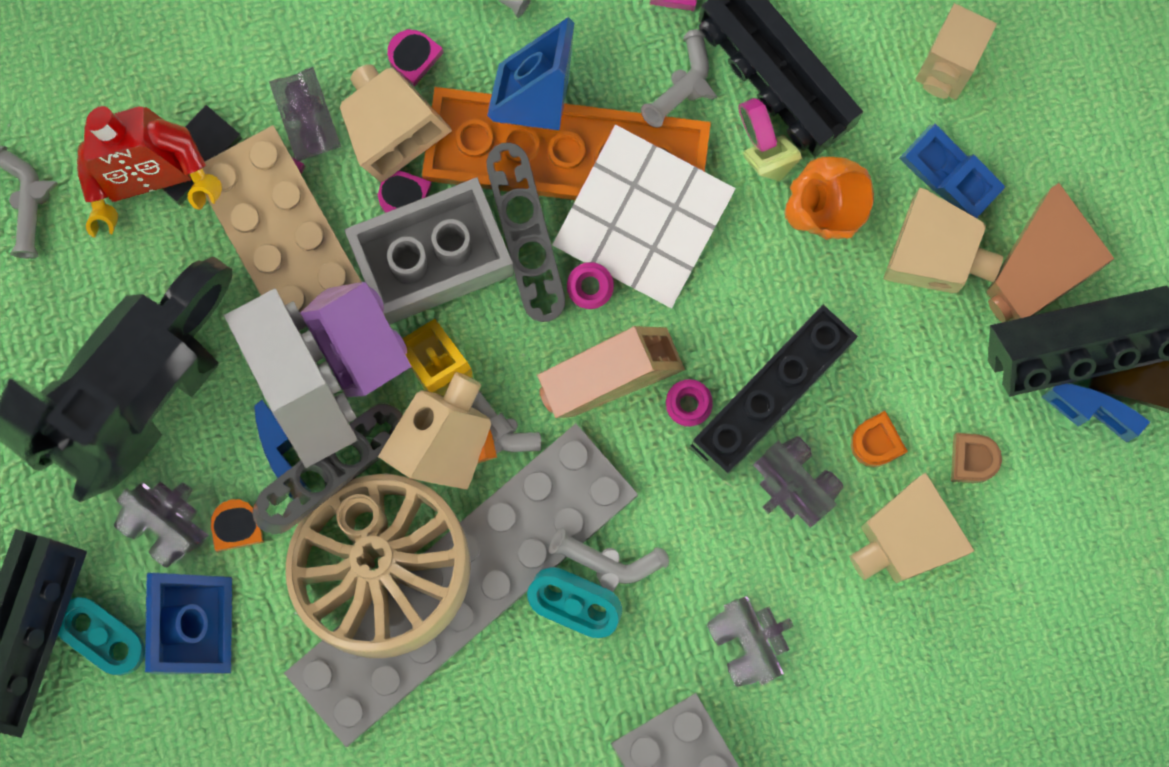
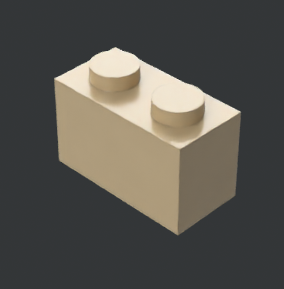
[915,3,997,100]

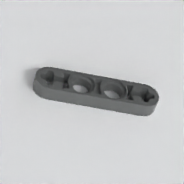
[486,143,565,322]
[252,404,403,534]

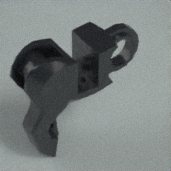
[0,256,232,502]

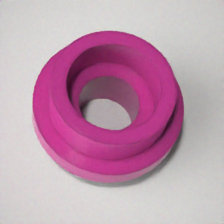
[567,262,614,309]
[665,379,713,427]

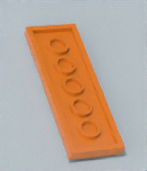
[422,87,711,200]

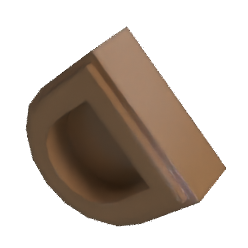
[951,433,1002,483]

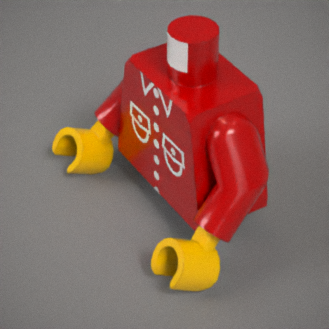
[77,106,222,238]

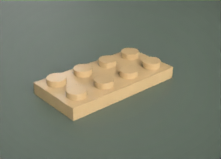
[202,125,361,316]

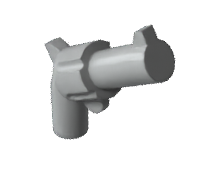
[471,391,541,454]

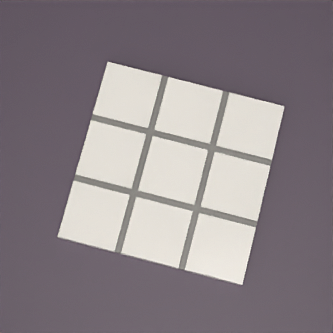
[552,124,736,308]

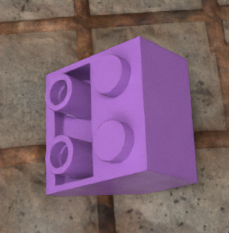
[300,282,411,397]

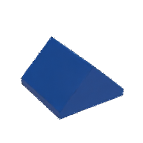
[487,17,575,130]
[145,573,232,675]

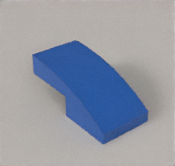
[899,124,1005,218]
[1042,384,1150,443]
[254,400,311,500]

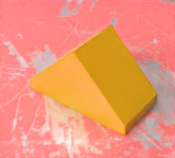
[402,319,473,395]

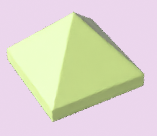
[743,135,802,182]

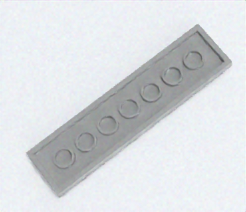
[284,424,638,747]

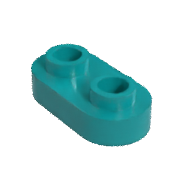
[527,567,622,638]
[58,597,145,676]

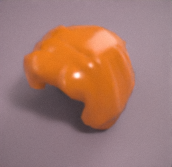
[784,157,874,240]

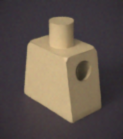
[340,64,452,183]
[883,187,1003,293]
[379,372,491,490]
[849,473,975,583]

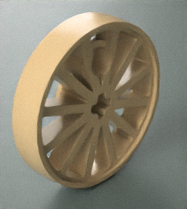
[286,474,471,658]

